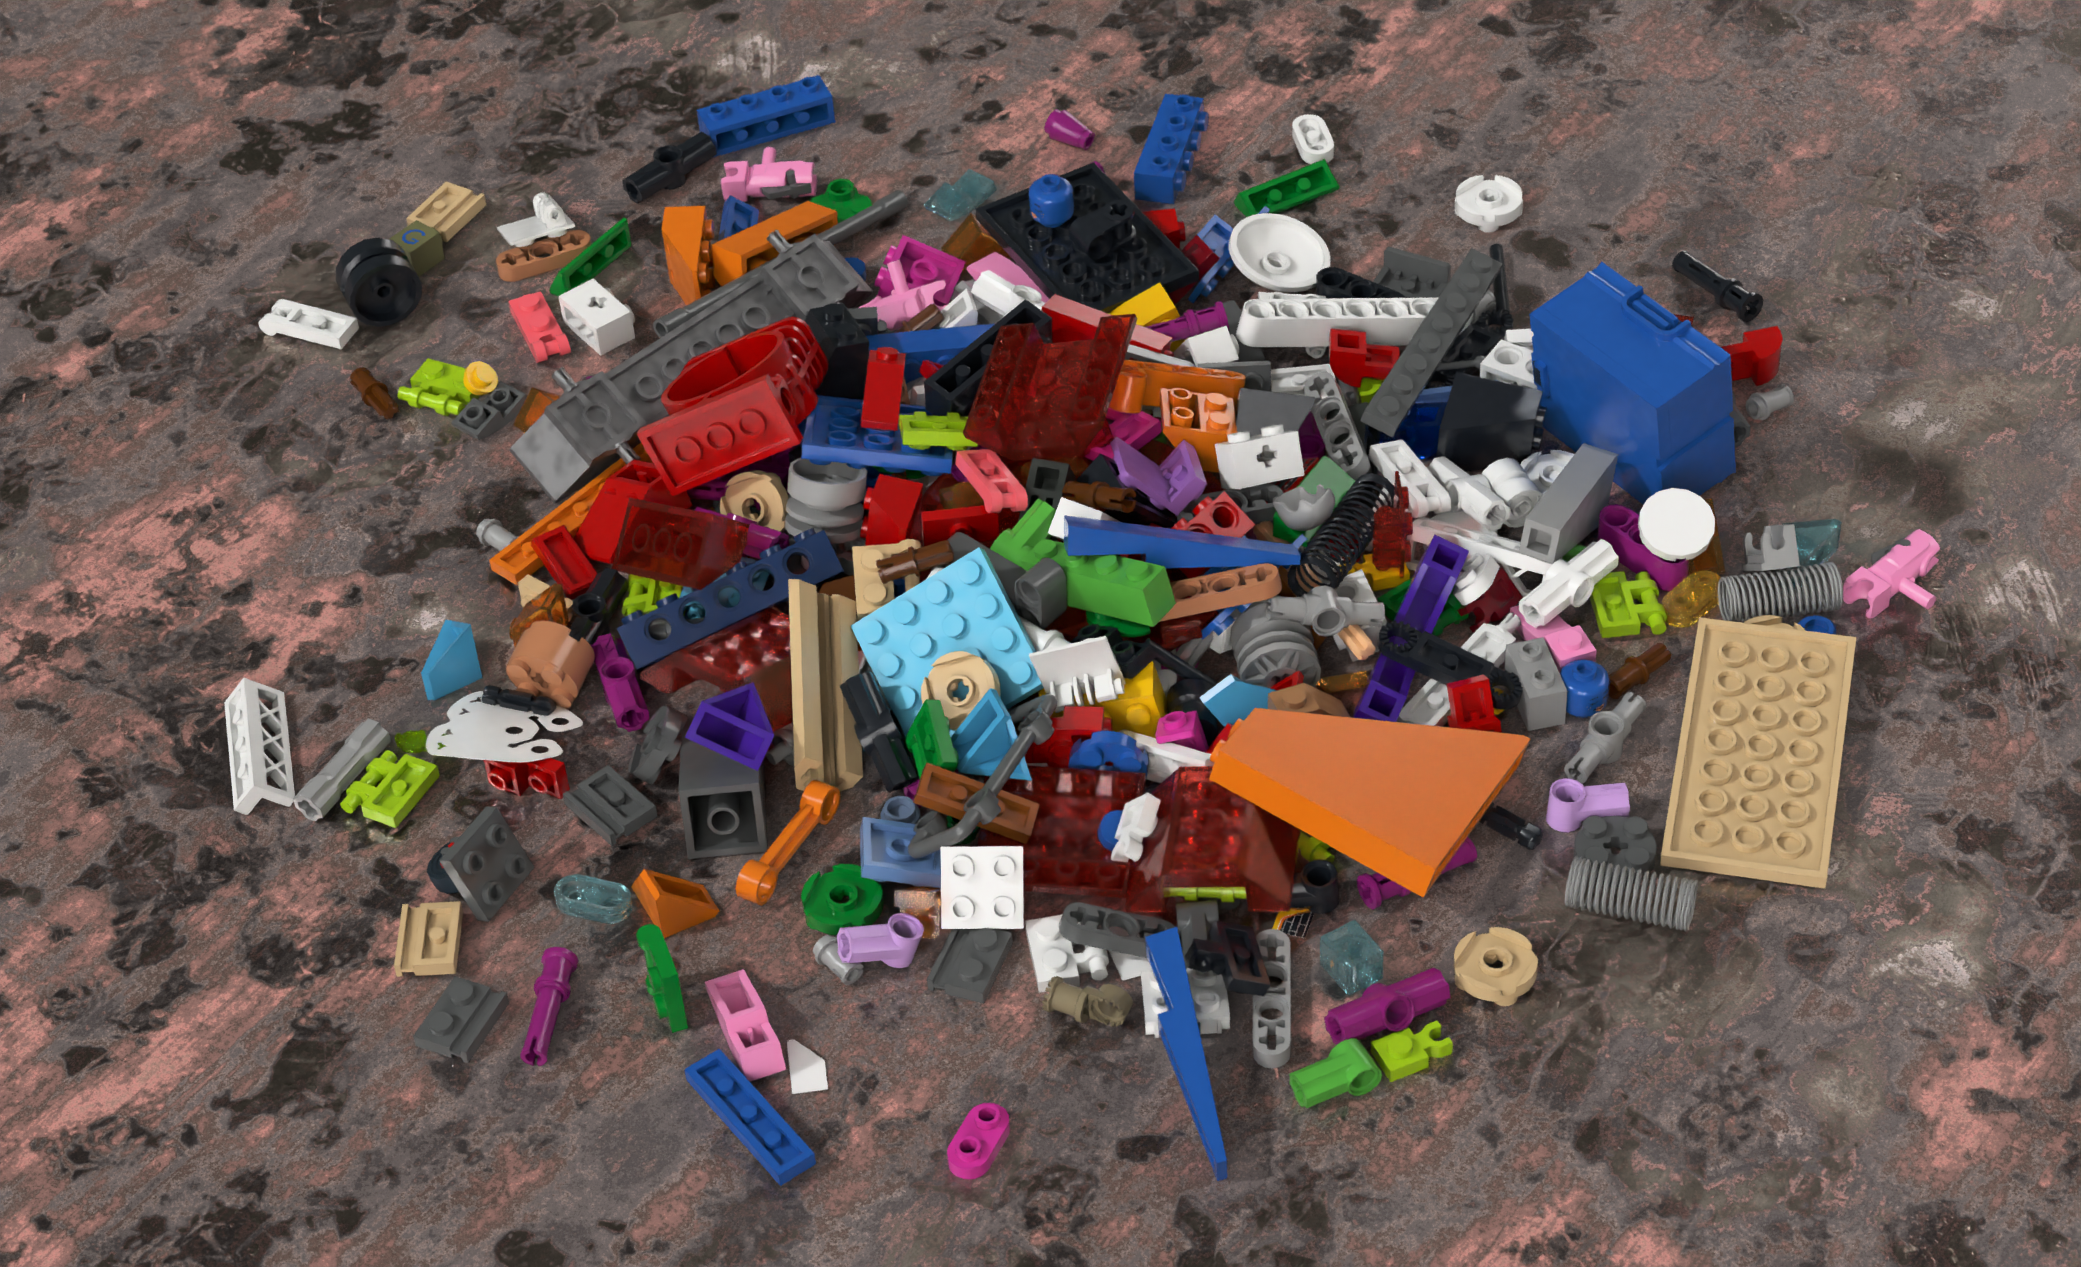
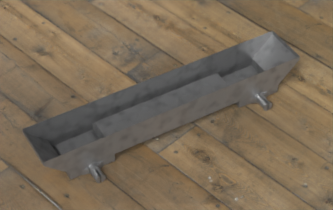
[510,230,873,504]

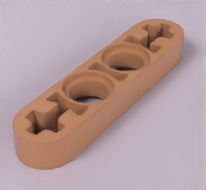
[1159,563,1282,622]

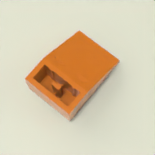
[662,206,715,305]

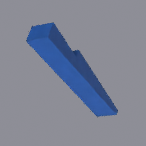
[1064,515,1301,568]
[1145,927,1228,1181]

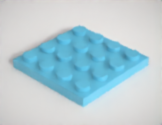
[851,547,1043,737]

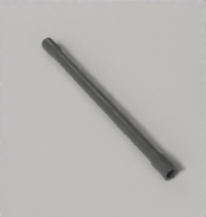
[653,190,908,338]

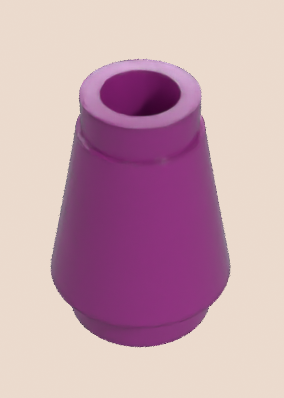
[1044,109,1095,150]

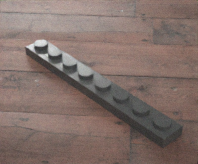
[1360,248,1503,437]

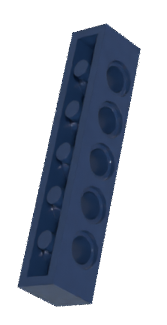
[617,528,844,672]

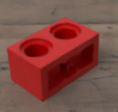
[1171,491,1255,579]

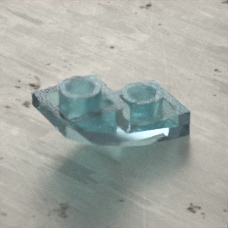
[924,169,997,221]

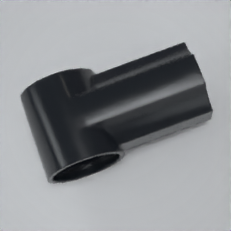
[1257,860,1340,914]

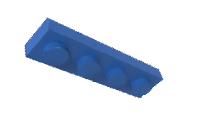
[684,1048,816,1186]

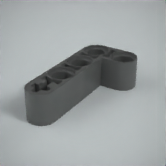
[931,532,1067,630]

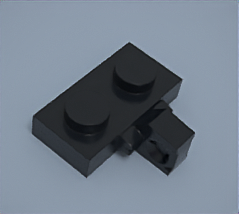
[1185,920,1271,997]

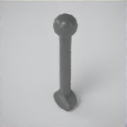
[1436,356,1486,371]

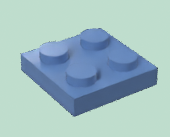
[860,817,941,888]

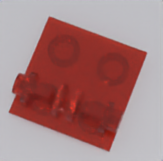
[1372,471,1413,578]

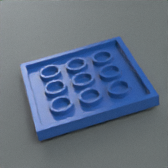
[801,395,953,476]

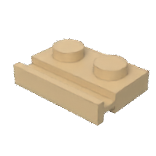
[406,182,487,242]
[394,901,463,977]

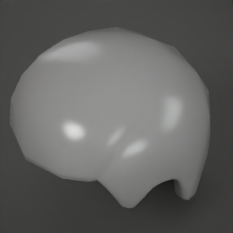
[1273,484,1335,531]

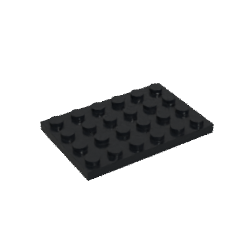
[975,162,1199,313]

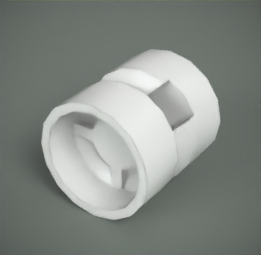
[1482,458,1543,528]

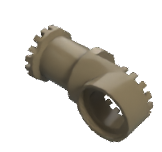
[1042,976,1133,1027]

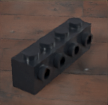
[924,299,1053,417]

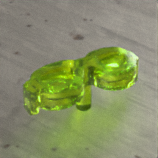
[394,730,447,756]

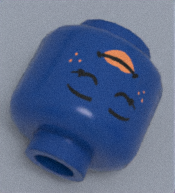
[1029,174,1074,227]
[1560,659,1610,718]

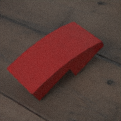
[483,758,570,799]

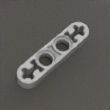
[1304,372,1370,480]
[1252,929,1291,1068]

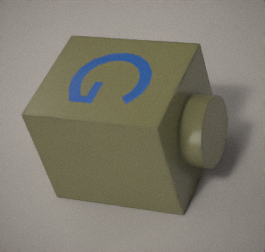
[389,220,445,277]

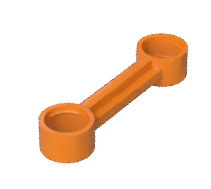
[736,780,840,905]

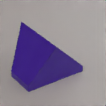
[685,682,774,771]

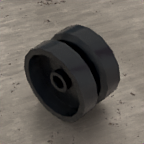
[336,237,422,327]

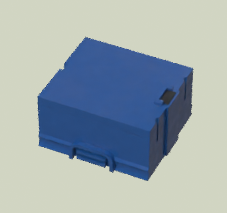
[1529,262,1736,505]

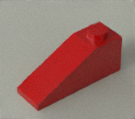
[861,347,906,431]

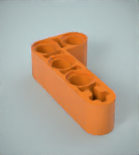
[1102,359,1246,414]

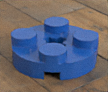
[1068,731,1149,800]

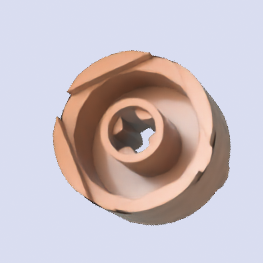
[506,621,595,709]

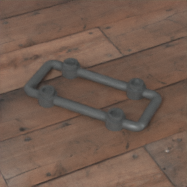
[908,694,1057,859]

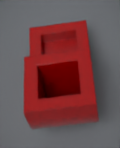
[1721,326,1782,386]
[1329,329,1400,388]
[1447,674,1502,733]

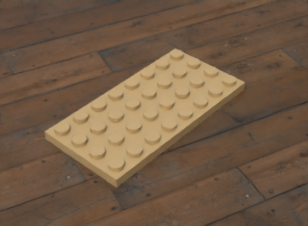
[1660,617,1856,889]

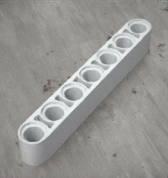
[1236,297,1474,347]

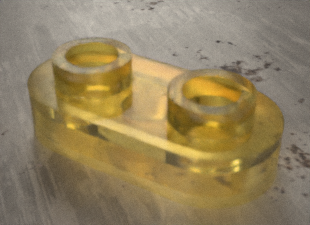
[1662,570,1721,628]

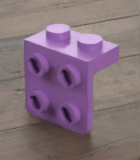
[1111,437,1207,516]

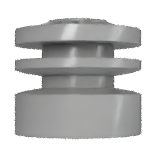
[785,458,867,544]
[1230,603,1321,688]

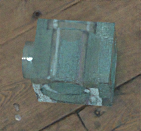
[1320,919,1383,996]

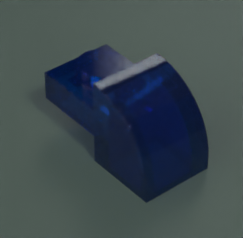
[1379,402,1447,460]

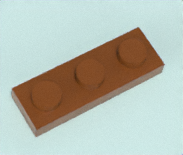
[913,763,1040,844]

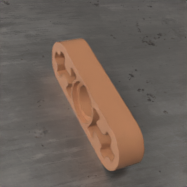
[496,230,591,282]

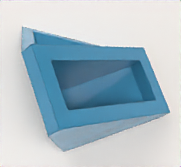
[421,620,483,700]
[1200,674,1278,727]
[951,688,1032,781]

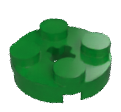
[801,864,884,936]

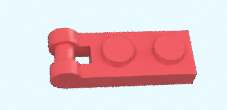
[508,291,571,363]
[955,449,1028,513]

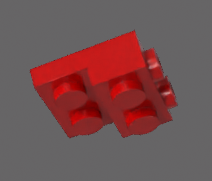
[1023,706,1113,784]

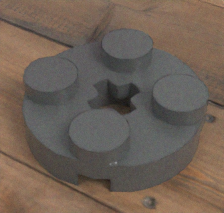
[628,705,688,785]
[1574,816,1657,887]

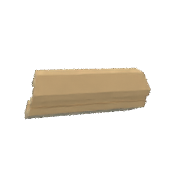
[788,579,863,791]

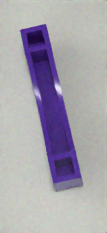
[1351,534,1469,722]

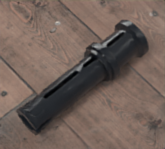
[1672,251,1763,322]

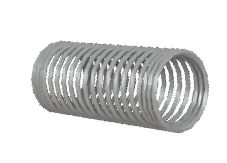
[1718,562,1843,623]
[1565,856,1698,932]

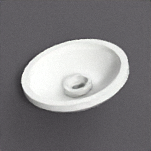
[1229,213,1331,293]

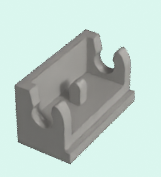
[1742,524,1800,571]

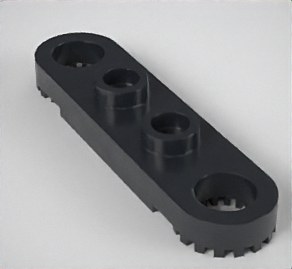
[1424,309,1514,389]
[1377,621,1523,710]

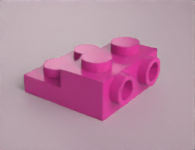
[874,235,965,306]

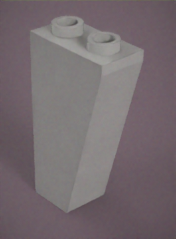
[1518,443,1619,564]

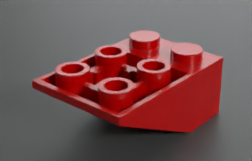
[574,459,692,564]

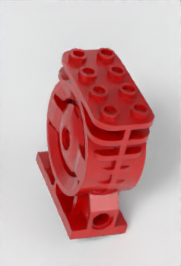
[637,317,828,496]

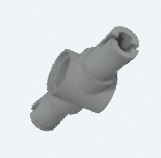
[1265,585,1385,636]
[1564,692,1647,784]

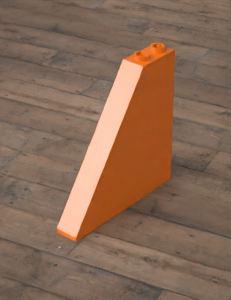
[1209,708,1531,898]

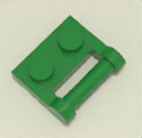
[905,699,959,779]
[636,924,688,1033]

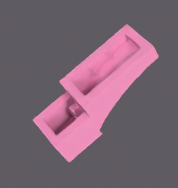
[1510,605,1596,673]

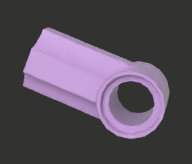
[1546,778,1630,832]
[837,913,924,968]

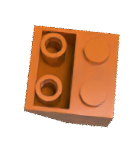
[1159,388,1237,473]

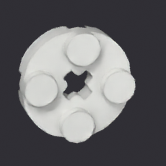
[1455,175,1523,233]

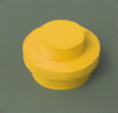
[463,361,498,396]

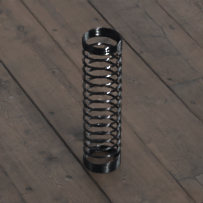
[1287,473,1398,597]

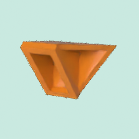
[631,869,720,938]

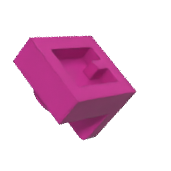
[1155,710,1209,752]

